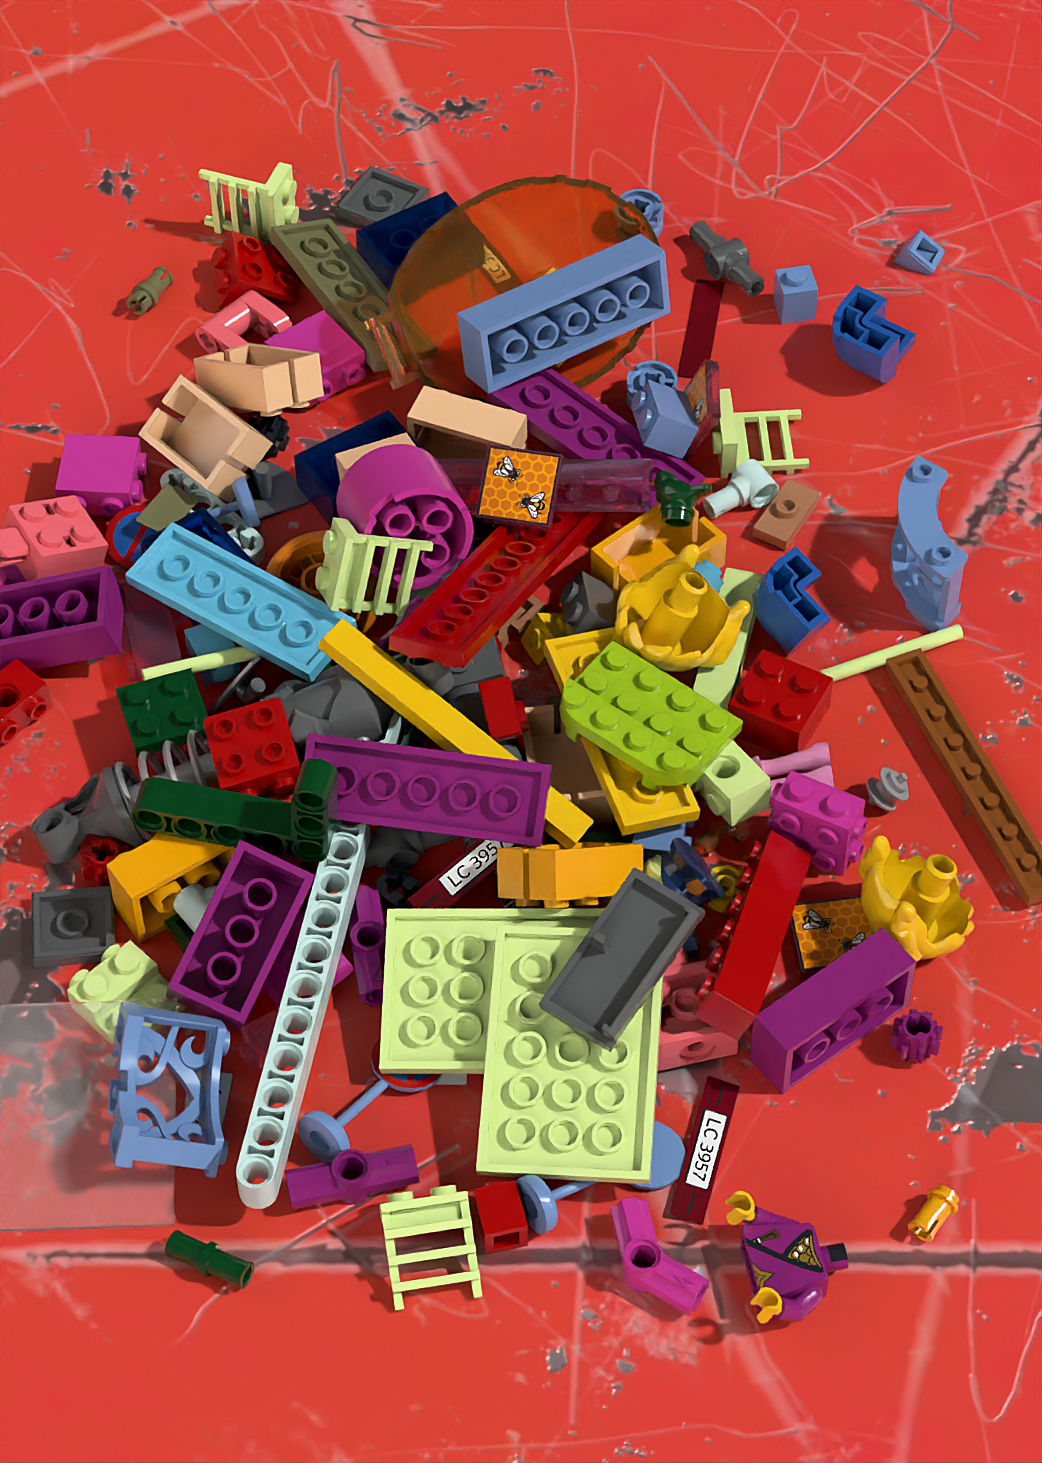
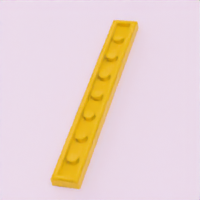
[317,618,594,849]

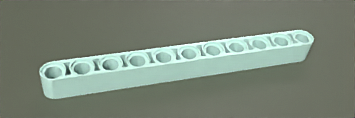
[236,820,370,1209]

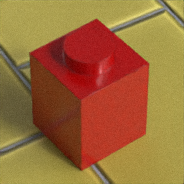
[473,1180,528,1255]

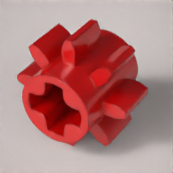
[80,837,128,886]

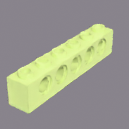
[628,649,771,827]

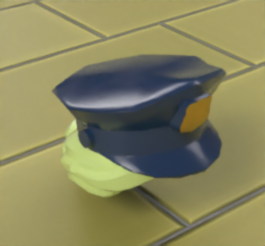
[643,837,726,907]

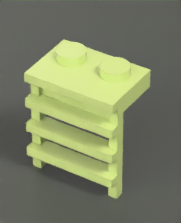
[198,162,299,245]
[708,388,809,478]
[315,517,434,617]
[379,1185,483,1310]

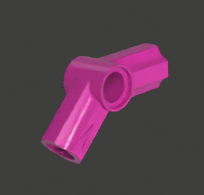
[610,1197,709,1315]

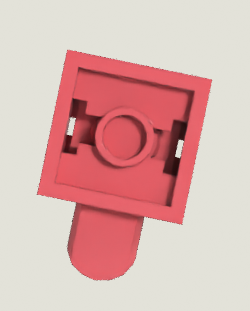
[0,495,109,581]
[658,946,739,1071]

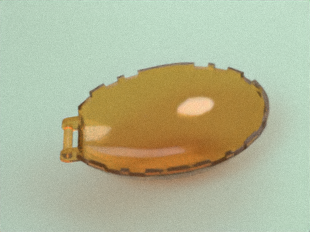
[364,175,660,405]

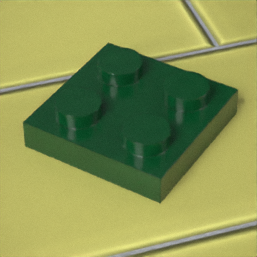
[115,668,208,757]

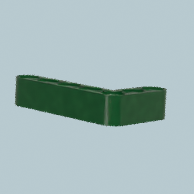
[131,758,338,863]

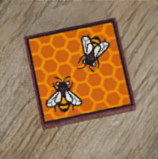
[679,359,721,462]
[475,444,564,531]
[789,895,873,980]

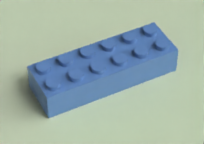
[457,234,671,394]

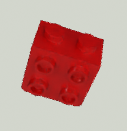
[211,231,300,309]
[203,697,301,798]

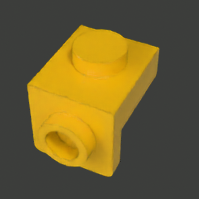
[521,613,567,665]

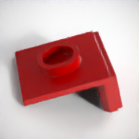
[478,676,530,759]

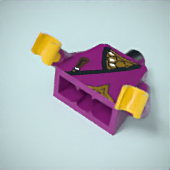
[725,1191,848,1324]

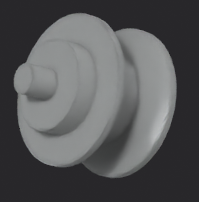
[867,767,909,811]

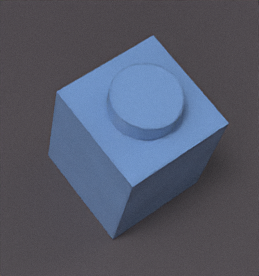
[773,265,818,325]

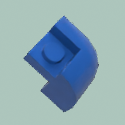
[832,285,916,384]
[752,547,831,655]

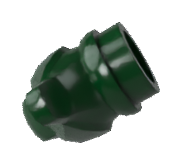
[651,470,712,527]

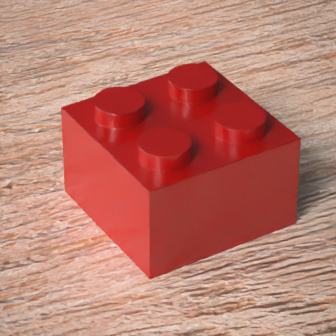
[728,649,833,756]

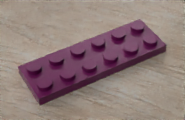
[486,367,705,513]
[304,733,552,847]

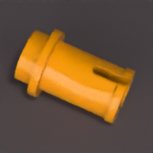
[908,1185,959,1242]

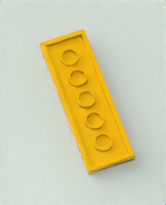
[543,627,700,836]

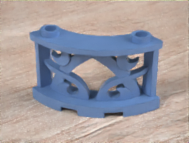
[890,456,968,633]
[108,1002,230,1178]

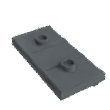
[539,867,706,1052]

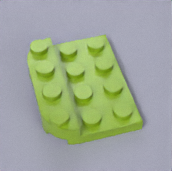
[559,640,743,790]

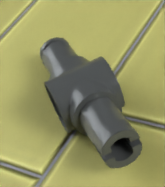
[689,221,764,297]
[339,826,457,871]

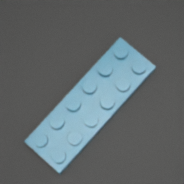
[125,522,357,682]

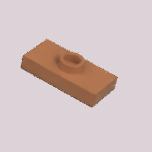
[753,479,821,550]

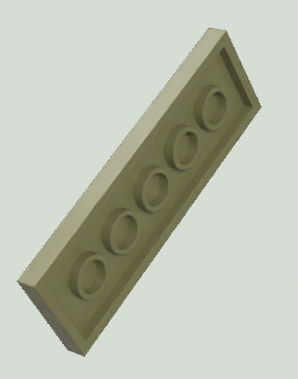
[268,218,437,372]

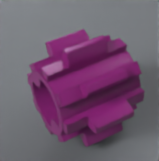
[890,1009,943,1064]

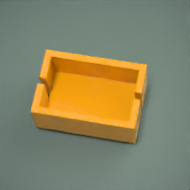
[591,503,727,592]
[497,842,644,908]

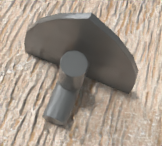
[231,459,310,521]
[207,656,266,717]

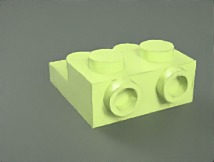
[67,940,187,1046]

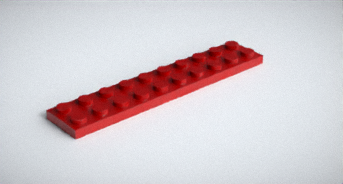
[389,485,612,668]

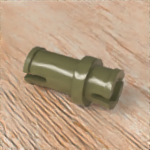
[126,266,174,315]

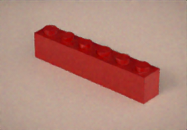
[694,830,813,1040]

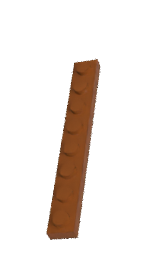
[885,648,1042,907]

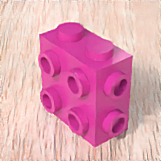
[264,310,366,408]
[55,434,148,517]
[767,770,868,876]

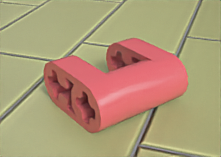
[195,290,292,361]

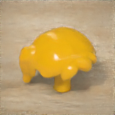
[615,544,750,671]
[858,835,974,962]

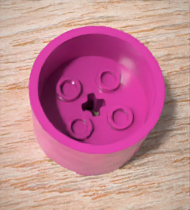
[336,444,474,590]

